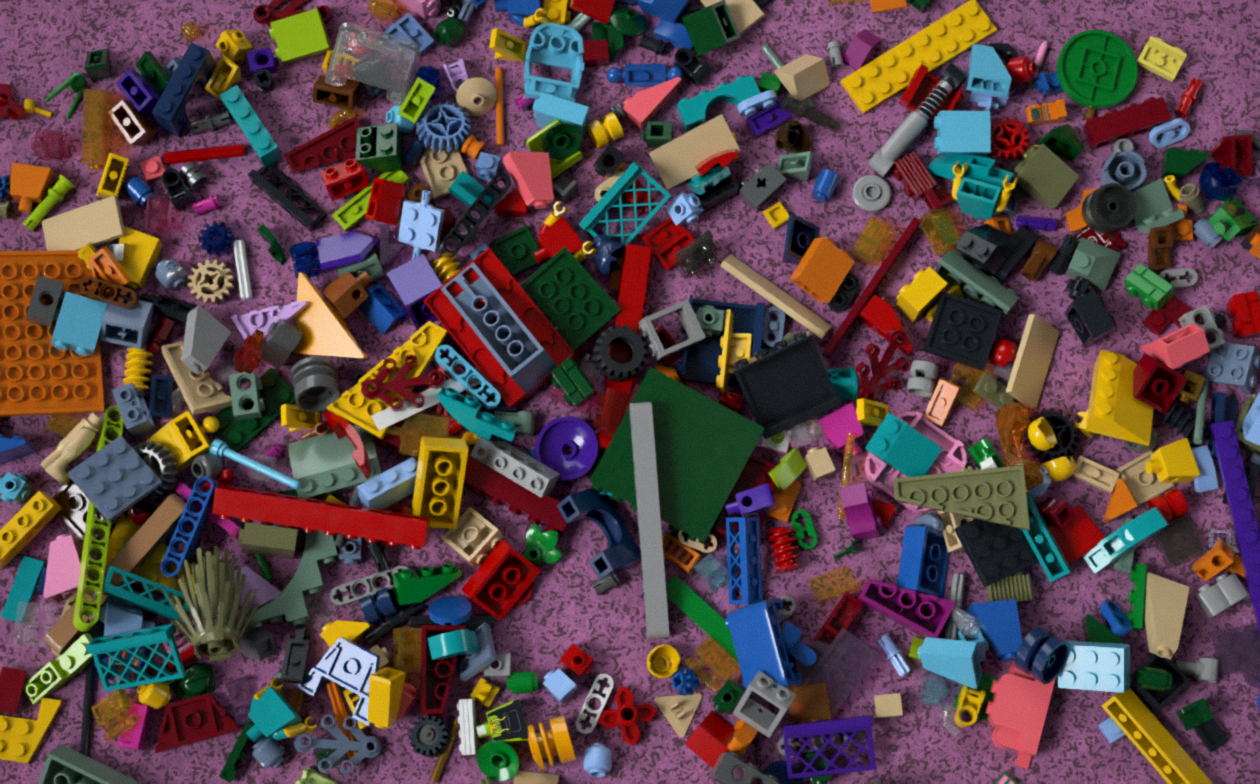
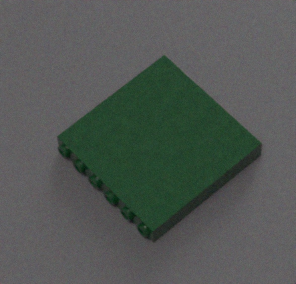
[589,367,765,542]

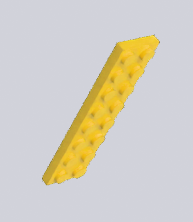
[840,0,997,115]

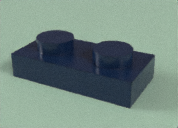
[149,375,173,419]

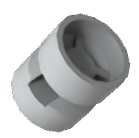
[906,360,939,397]

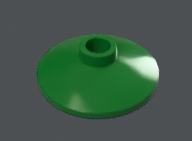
[477,740,520,781]

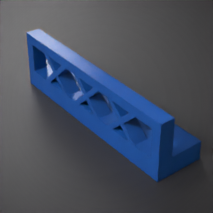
[726,516,763,604]

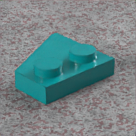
[686,163,731,195]

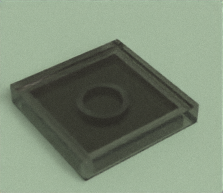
[1152,513,1208,569]

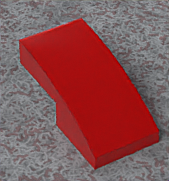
[695,149,739,176]

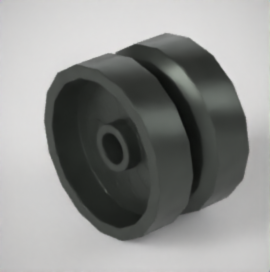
[1082,183,1136,234]

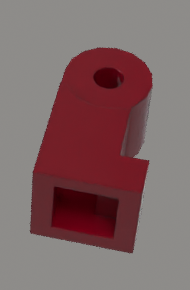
[1038,497,1077,530]

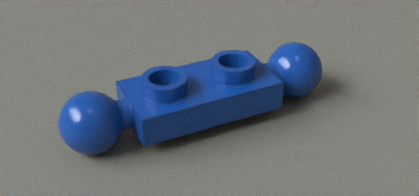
[607,64,684,86]

